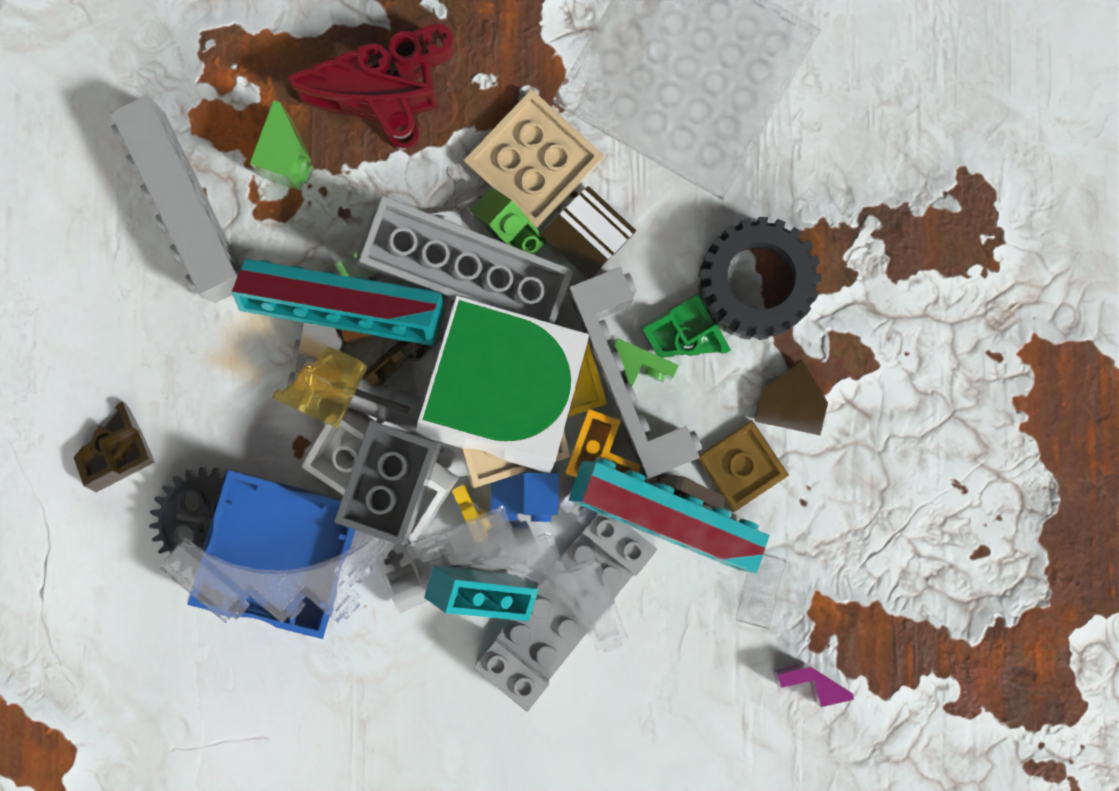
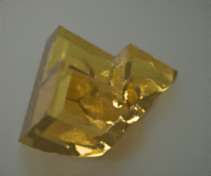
[272,347,368,429]

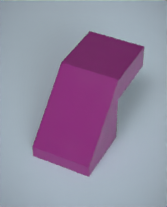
[773,663,854,707]

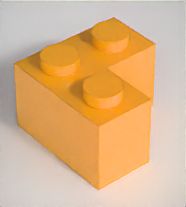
[565,409,641,478]

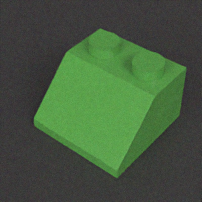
[250,100,313,191]

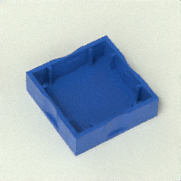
[187,468,355,639]

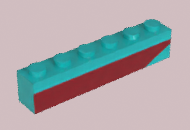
[231,259,445,346]
[568,457,770,574]

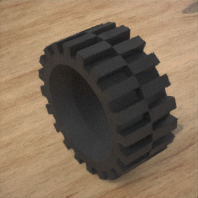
[698,217,821,340]

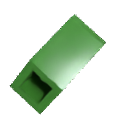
[470,187,547,255]

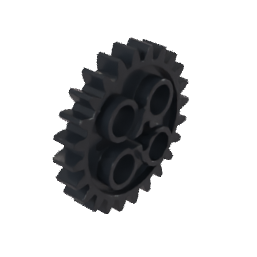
[149,467,225,576]

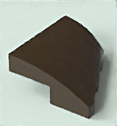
[364,333,442,385]

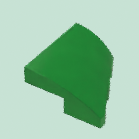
[639,294,731,358]

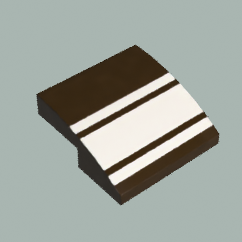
[541,186,637,279]

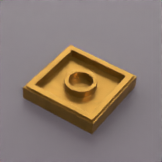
[697,420,789,512]

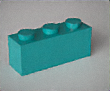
[424,565,539,621]

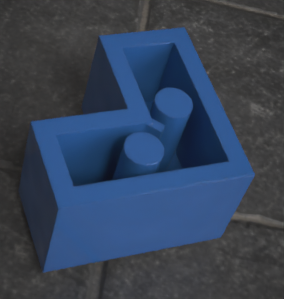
[490,473,559,522]

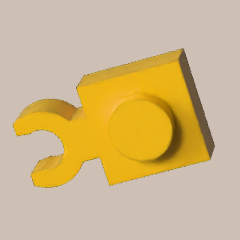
[451,484,492,542]

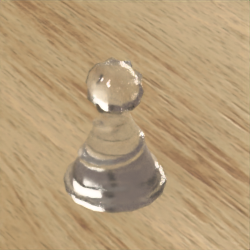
[446,163,483,213]

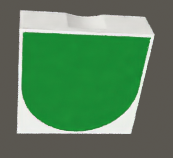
[416,296,589,473]

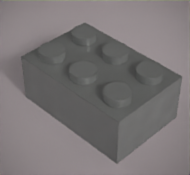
[334,420,442,546]

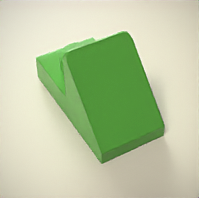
[613,338,679,387]

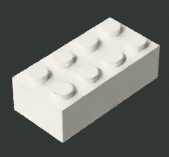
[301,406,459,543]

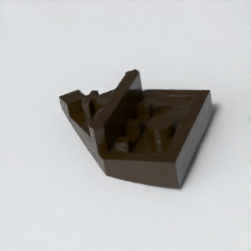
[754,359,828,435]
[654,474,726,509]

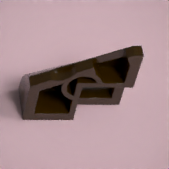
[73,401,155,492]

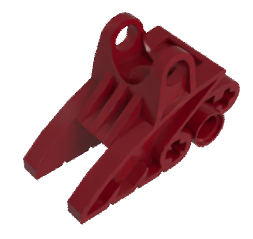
[288,23,455,150]

